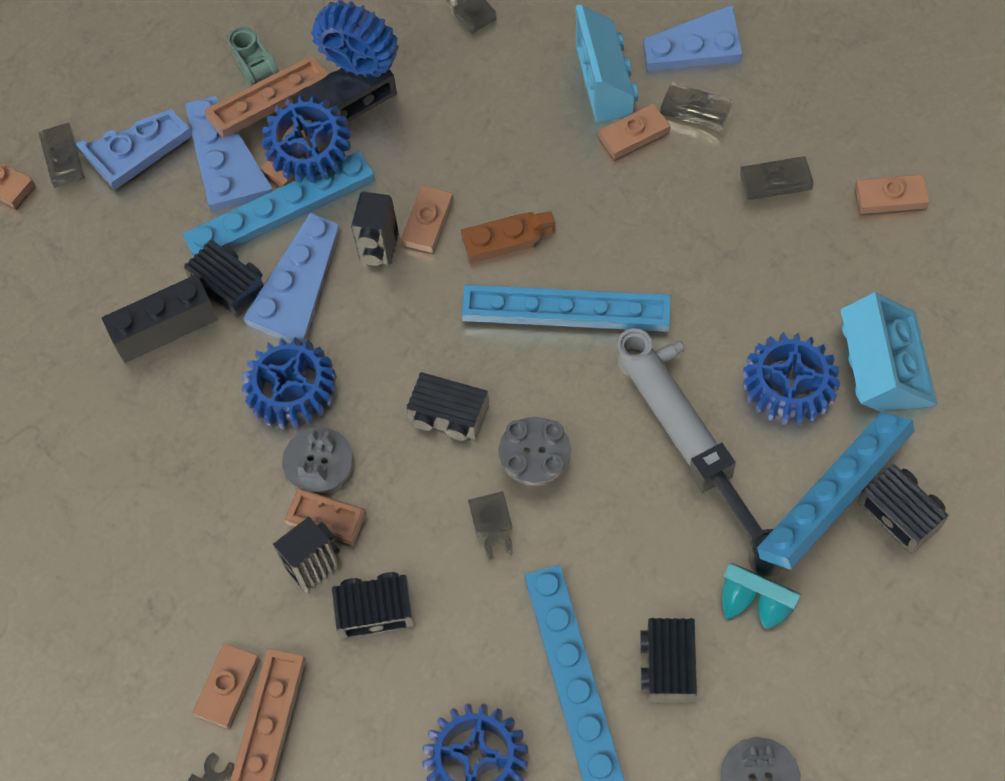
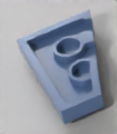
[643,5,742,72]
[75,109,192,190]

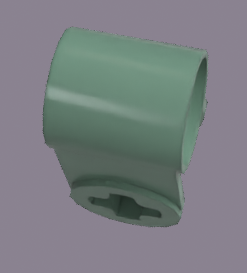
[228,27,279,87]

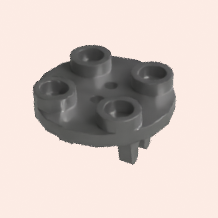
[498,417,571,486]
[282,428,354,495]
[720,737,801,781]

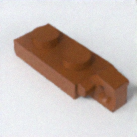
[461,211,556,263]

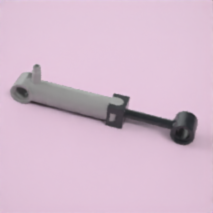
[617,328,784,577]

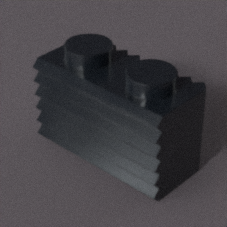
[351,192,399,266]
[184,240,264,317]
[406,372,489,440]
[858,463,949,553]
[273,516,340,593]
[332,572,415,639]
[640,618,697,703]

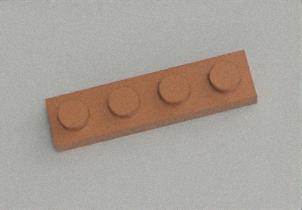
[205,55,329,139]
[230,648,306,781]

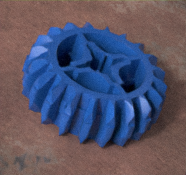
[311,0,399,79]
[262,94,352,184]
[742,332,840,426]
[242,337,337,430]
[422,703,528,781]

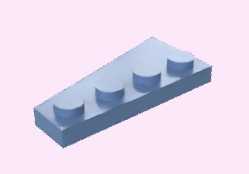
[185,96,273,213]
[243,213,341,345]

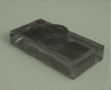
[660,82,733,132]
[38,122,86,188]
[740,156,814,200]

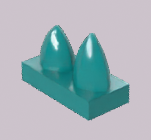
[722,562,802,629]

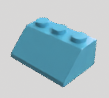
[576,5,638,122]
[840,292,937,412]

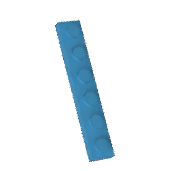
[182,150,376,256]
[462,285,671,332]
[757,412,915,570]
[524,565,624,781]

